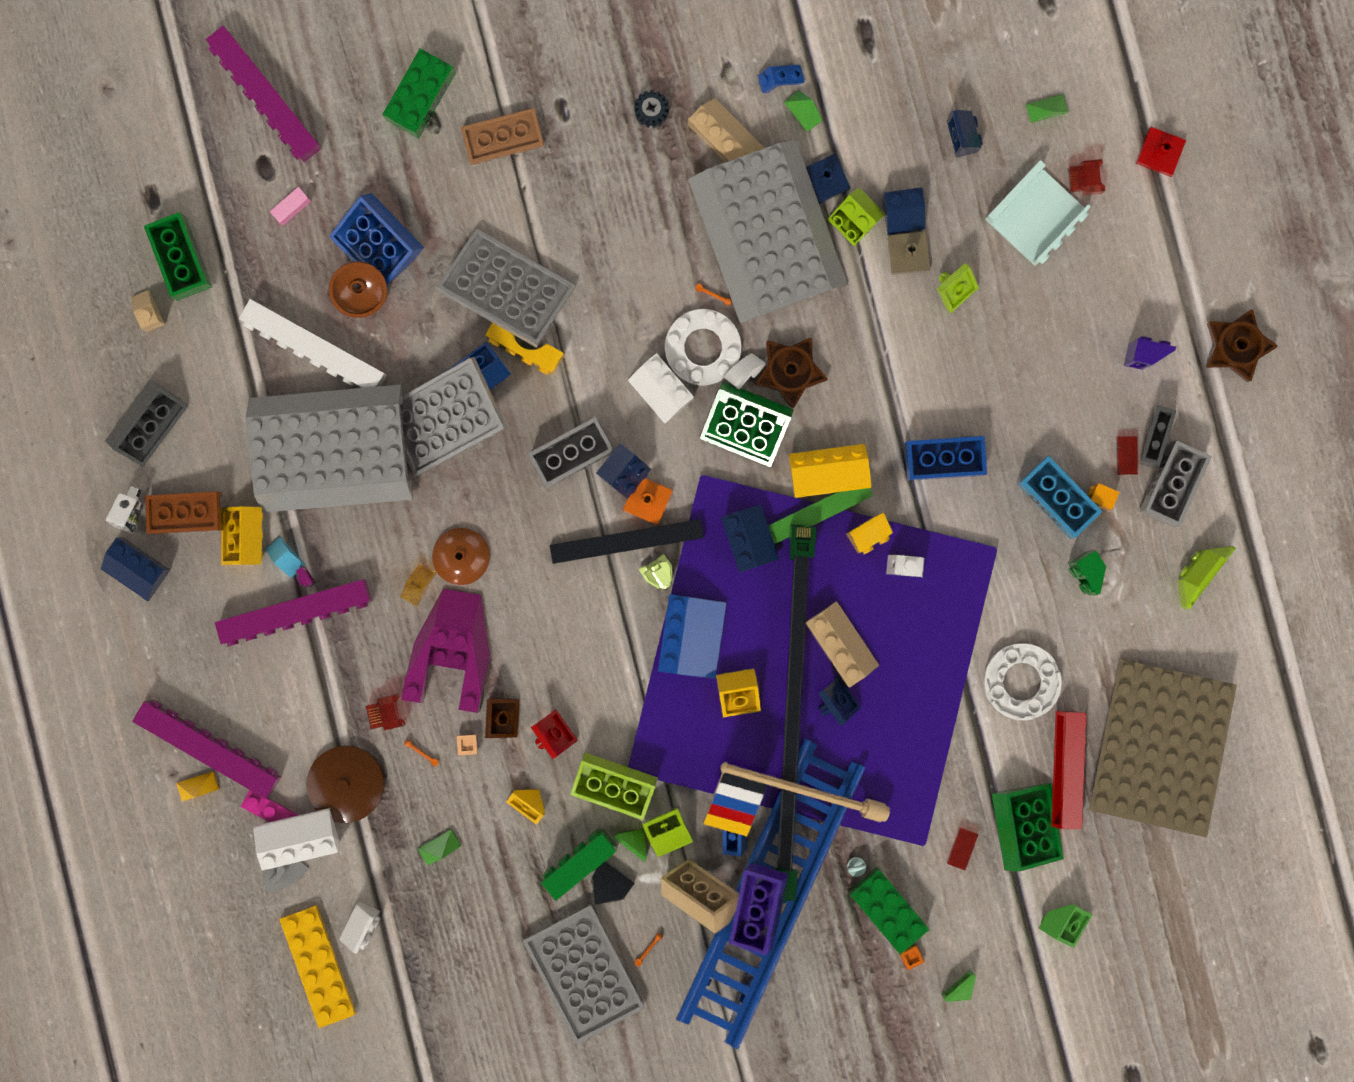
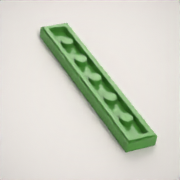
[769,488,873,544]

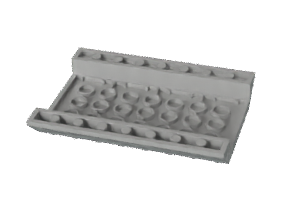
[688,140,848,324]
[246,385,413,513]

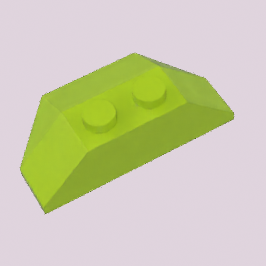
[1177,546,1236,610]

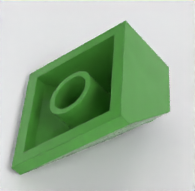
[1039,904,1093,948]

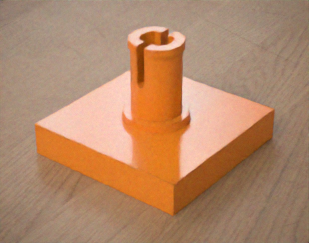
[623,478,673,526]

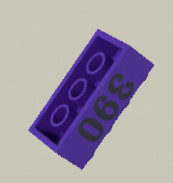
[729,863,788,956]

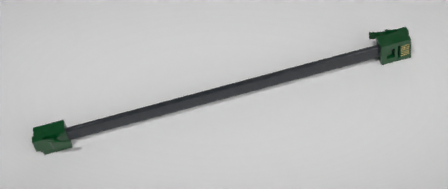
[771,525,816,904]

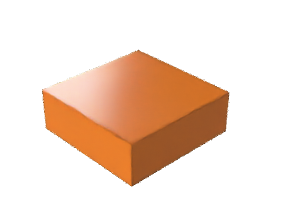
[900,943,925,970]

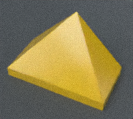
[176,771,219,801]
[506,789,545,825]

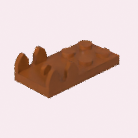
[145,491,223,534]

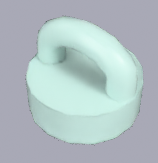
[847,857,866,877]

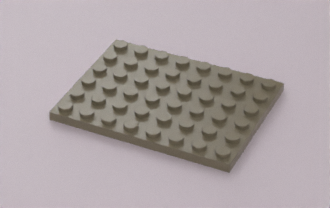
[1089,659,1237,838]

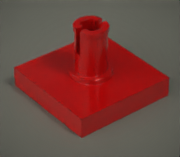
[1135,127,1186,177]
[531,709,578,759]

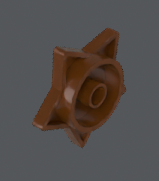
[1206,309,1278,382]
[755,338,828,408]

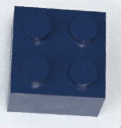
[596,443,651,499]

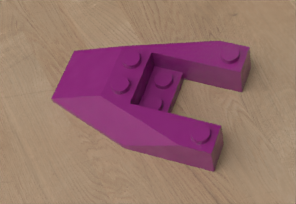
[401,589,490,713]

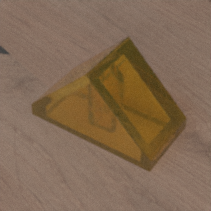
[400,564,436,606]

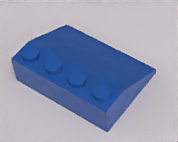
[329,193,424,286]
[658,594,726,679]

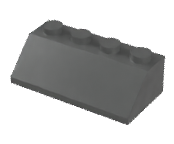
[105,380,188,467]

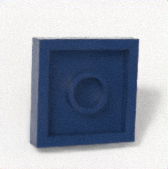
[806,154,851,204]
[818,676,861,726]

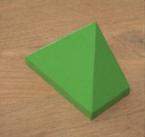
[784,91,822,132]
[1026,94,1068,123]
[418,829,461,865]
[614,829,647,861]
[941,970,976,1002]

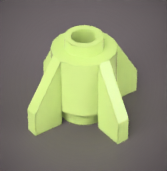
[639,553,673,589]

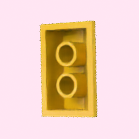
[221,506,263,565]

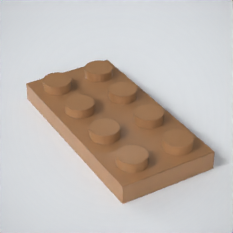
[461,108,544,166]

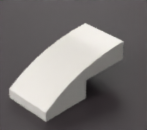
[723,353,766,390]

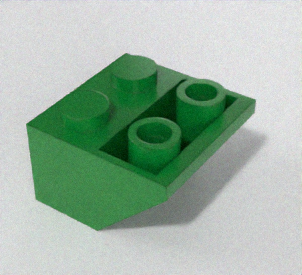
[1068,550,1106,596]

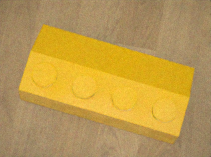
[789,444,871,498]

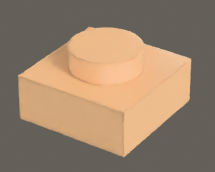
[457,734,478,755]

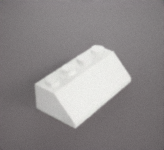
[253,808,340,871]

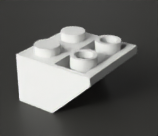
[339,901,381,954]

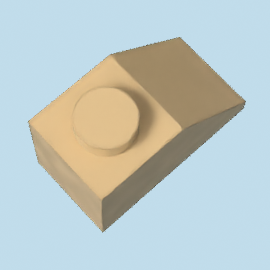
[131,290,165,332]

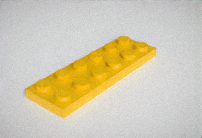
[279,905,356,1028]

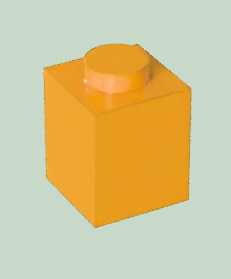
[1087,483,1120,511]

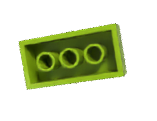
[570,752,658,820]

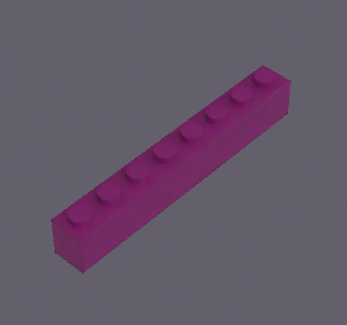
[205,25,322,162]
[214,579,372,647]
[132,699,281,799]

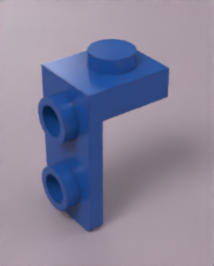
[758,65,805,93]

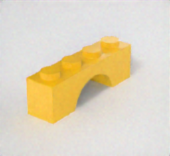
[485,322,565,376]

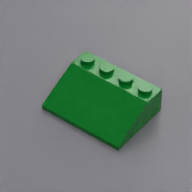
[700,381,794,467]
[992,783,1064,872]

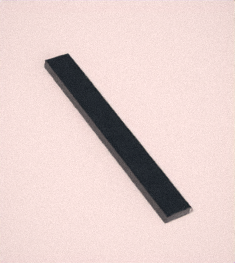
[549,519,704,564]

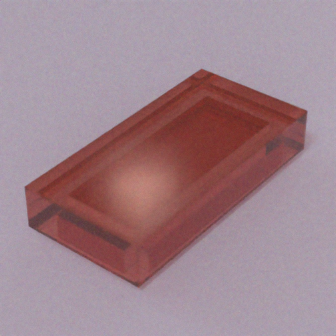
[1116,436,1138,475]
[947,827,979,871]

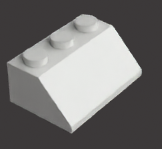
[628,353,694,424]

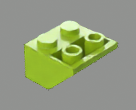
[828,187,886,246]
[642,806,693,857]

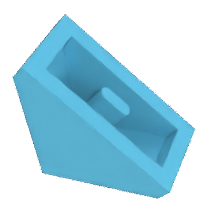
[266,537,305,578]

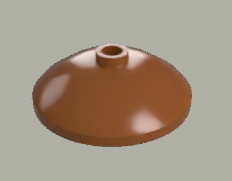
[329,261,387,318]
[432,528,490,585]

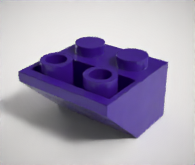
[1124,336,1176,370]

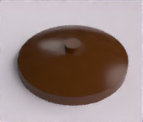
[306,745,384,823]

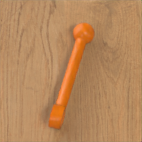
[695,284,732,305]
[404,740,439,766]
[635,933,663,966]

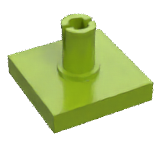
[936,263,979,313]

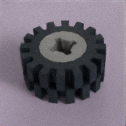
[634,90,669,128]

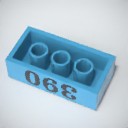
[1017,456,1103,539]

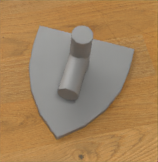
[264,861,309,891]

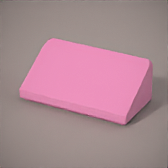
[270,187,311,226]

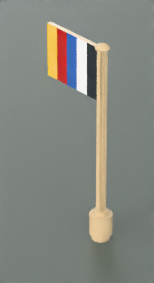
[703,762,890,836]

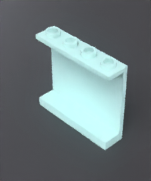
[985,160,1091,266]

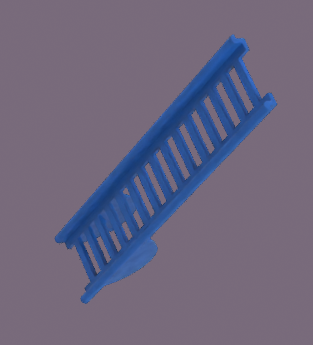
[676,739,866,1050]

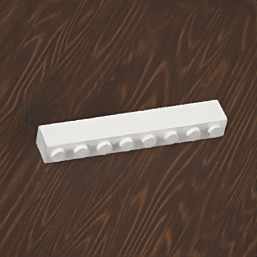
[239,299,387,388]

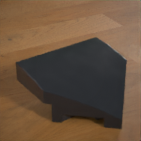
[591,861,635,905]

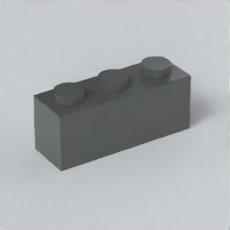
[1140,405,1177,469]

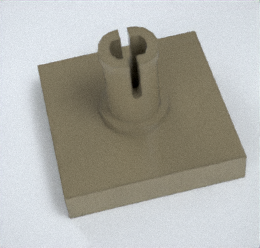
[887,232,930,275]

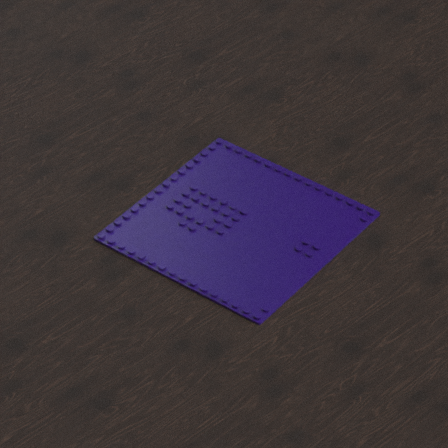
[628,475,997,846]

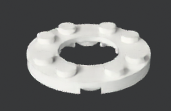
[665,309,741,386]
[983,643,1062,721]

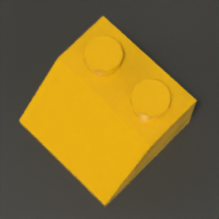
[846,513,893,554]
[716,669,761,717]

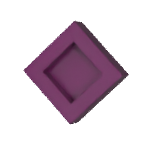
[296,567,316,587]

